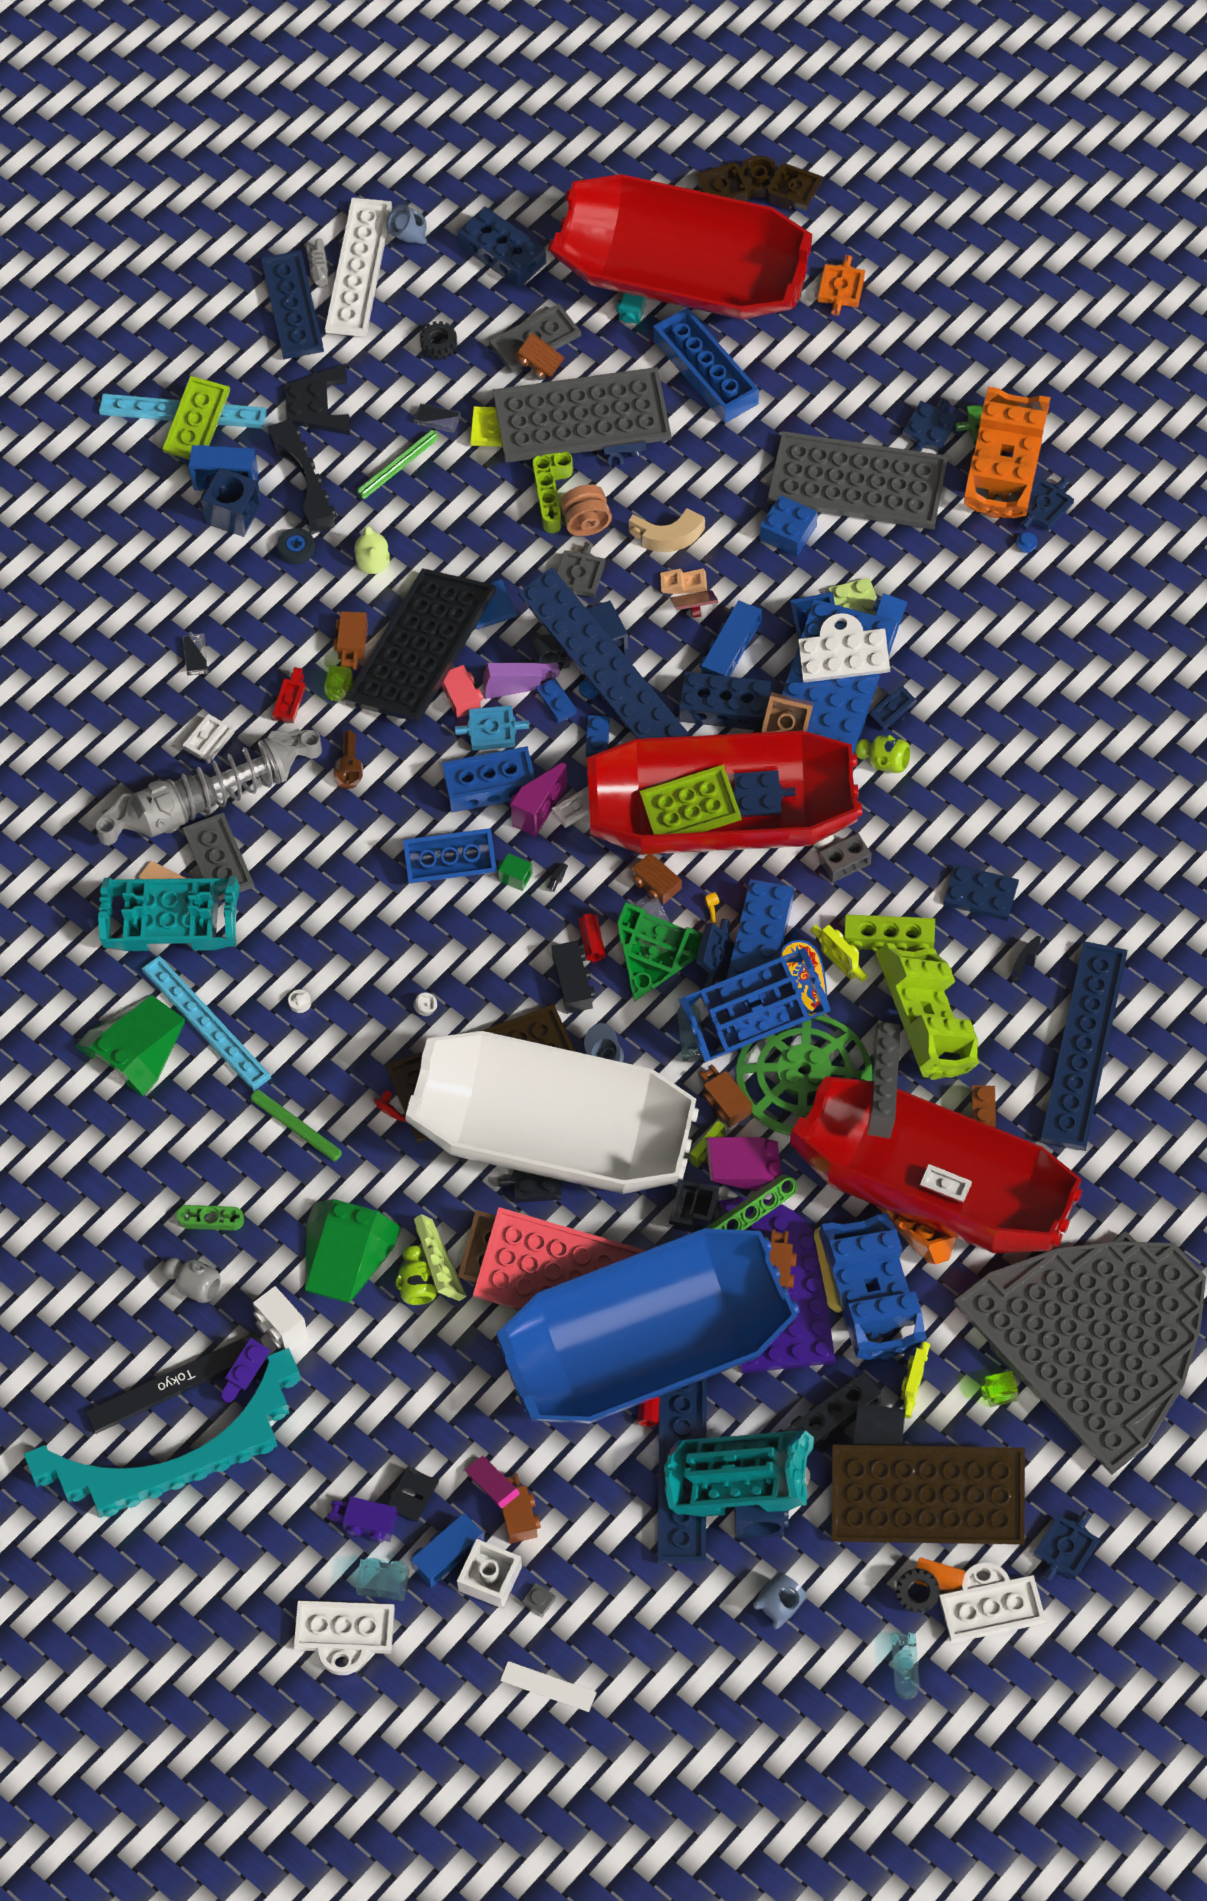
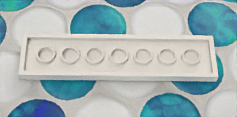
[325,198,392,337]

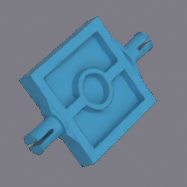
[455,706,529,751]

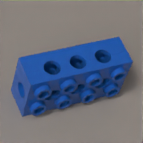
[442,746,535,813]

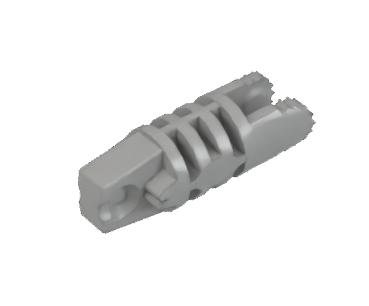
[306,238,328,288]

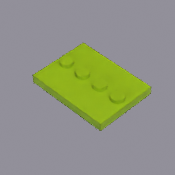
[640,765,742,835]

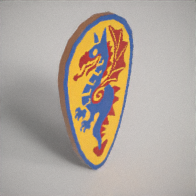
[778,940,827,1013]

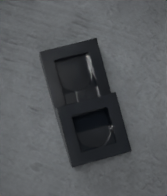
[1011,936,1041,983]

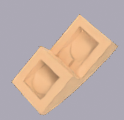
[660,568,707,594]

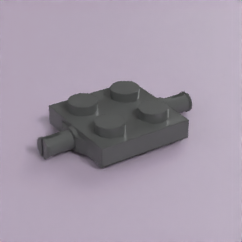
[557,541,606,598]

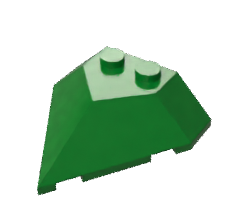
[617,902,703,1002]

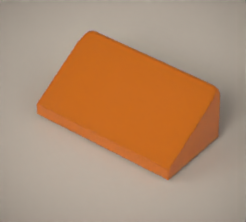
[914,1557,965,1593]

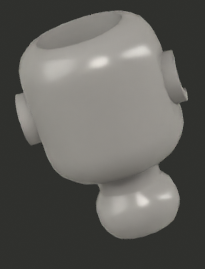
[163,1258,221,1303]

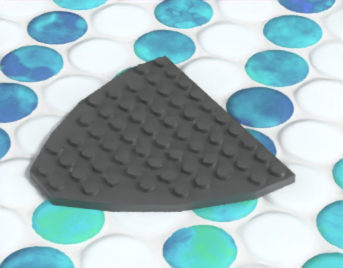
[954,1241,1206,1475]

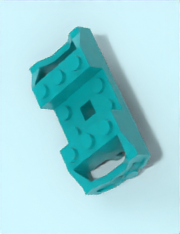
[664,1430,814,1517]

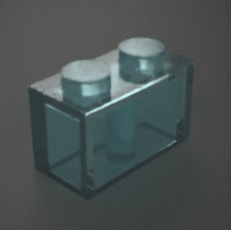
[355,1558,409,1601]

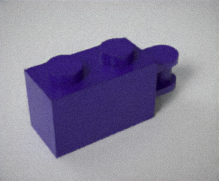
[221,1338,271,1403]
[327,1496,398,1543]

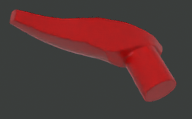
[373,1090,406,1122]

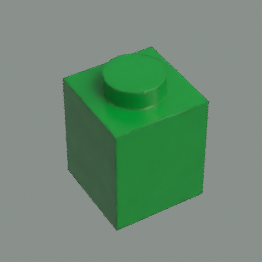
[497,853,533,891]

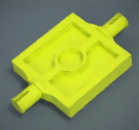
[810,924,868,982]
[901,1342,930,1418]

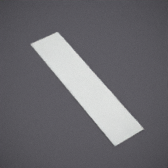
[500,1661,597,1712]

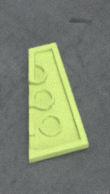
[414,1214,467,1301]

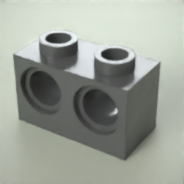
[819,833,872,883]

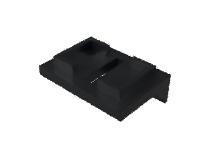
[387,1464,439,1523]

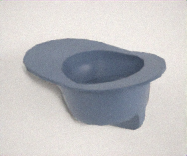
[584,1023,624,1062]

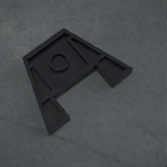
[285,363,351,436]

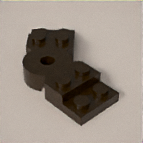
[695,156,823,211]

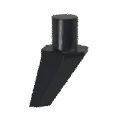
[547,863,568,892]

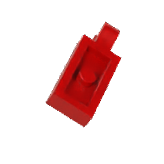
[272,667,306,724]

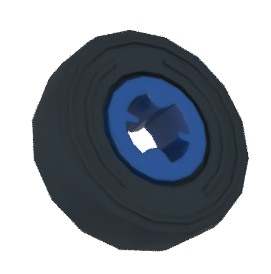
[277,528,315,564]

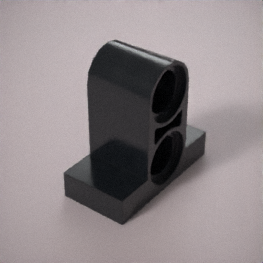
[531,634,572,669]

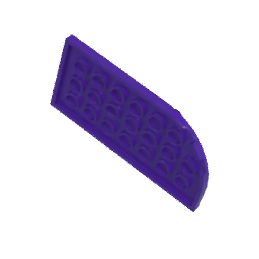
[719,1198,835,1374]

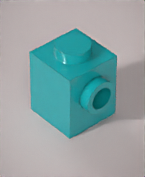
[616,293,646,324]

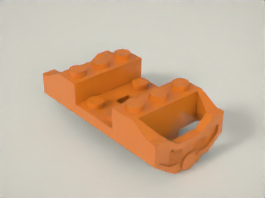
[964,386,1050,518]

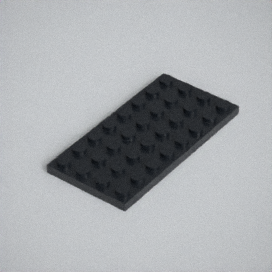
[344,568,497,723]

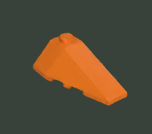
[875,1205,956,1265]

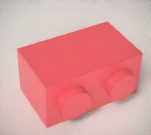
[441,665,483,718]

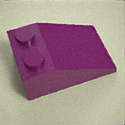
[510,763,568,837]
[706,1137,781,1192]

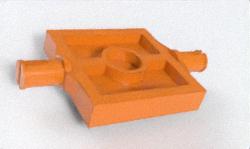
[818,255,866,316]

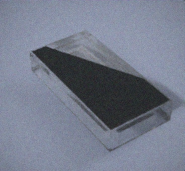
[414,403,460,433]
[183,634,208,676]

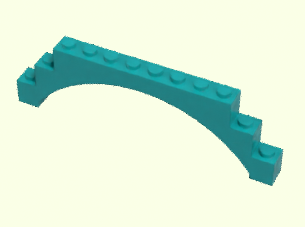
[24,1348,301,1518]

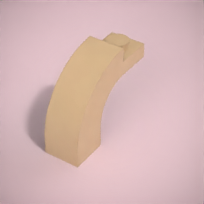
[628,508,705,552]

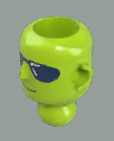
[855,735,911,774]

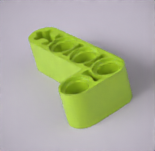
[533,452,573,534]

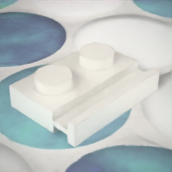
[183,714,234,764]

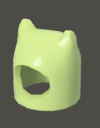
[354,526,390,574]

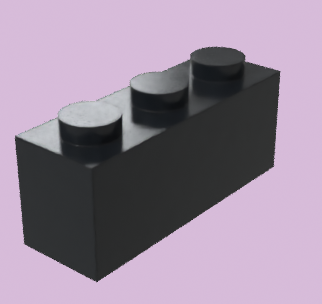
[551,940,596,1014]

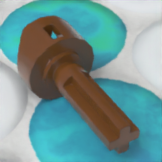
[334,730,363,789]

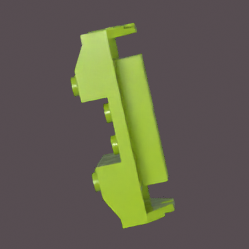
[876,943,979,1080]

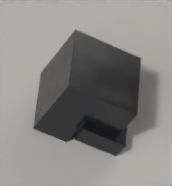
[669,1180,719,1233]

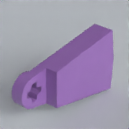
[483,662,560,699]

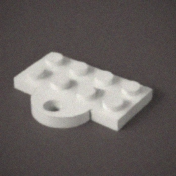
[799,613,890,683]
[939,1563,1046,1643]
[294,1601,395,1675]

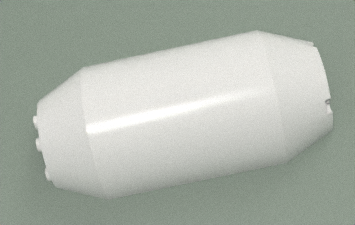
[406,1031,699,1194]

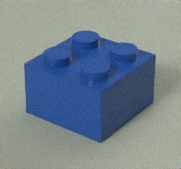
[760,495,818,557]

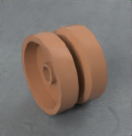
[560,484,612,536]

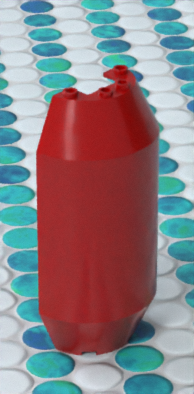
[548,174,812,320]
[587,731,862,855]
[790,1076,1083,1253]

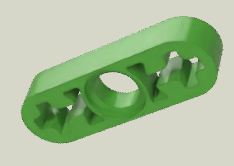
[177,1205,244,1230]

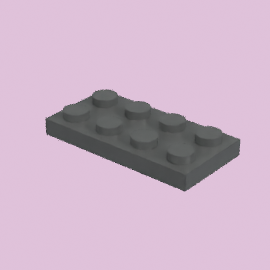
[489,304,581,373]
[182,813,254,901]

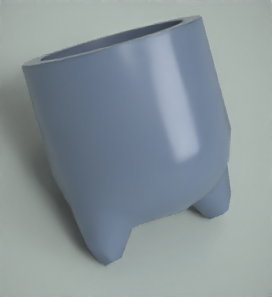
[386,204,427,245]
[753,1572,807,1629]

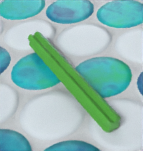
[357,430,438,499]
[251,1089,342,1161]

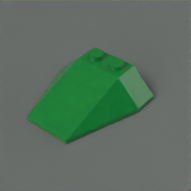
[75,995,185,1097]
[305,1199,401,1304]

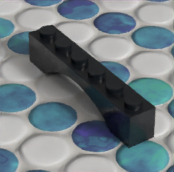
[268,419,337,535]

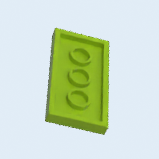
[162,376,230,460]

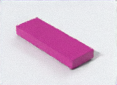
[465,1455,520,1509]

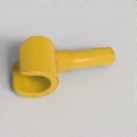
[705,892,719,924]

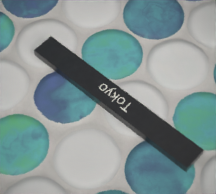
[86,1331,264,1434]

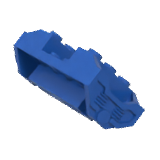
[678,948,831,1063]
[819,1213,927,1360]

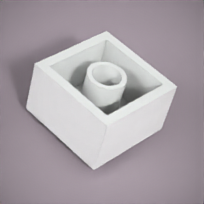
[253,1286,308,1351]
[457,1539,522,1609]

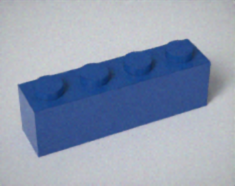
[699,600,762,677]

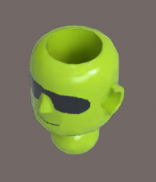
[396,1246,437,1305]

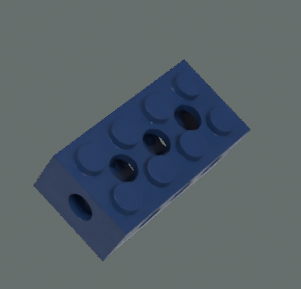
[458,206,546,288]
[679,672,771,731]

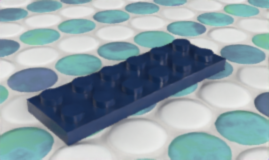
[261,250,324,360]

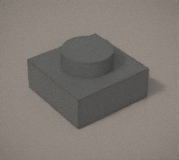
[522,1583,556,1617]

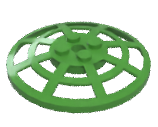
[736,1013,872,1136]

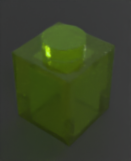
[324,665,353,701]
[981,1371,1019,1407]

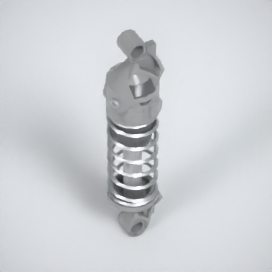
[95,729,322,845]

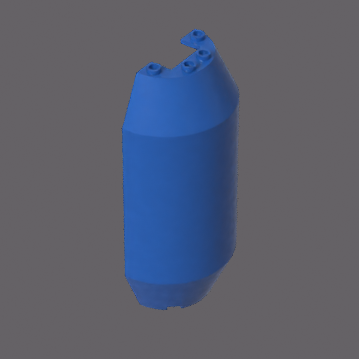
[496,1228,800,1424]

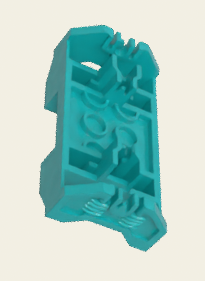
[98,876,240,951]

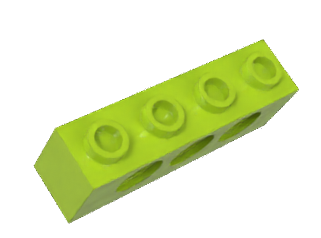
[844,914,935,952]

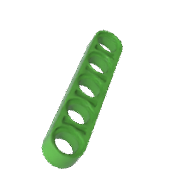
[706,1175,798,1230]

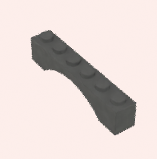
[867,1021,901,1138]

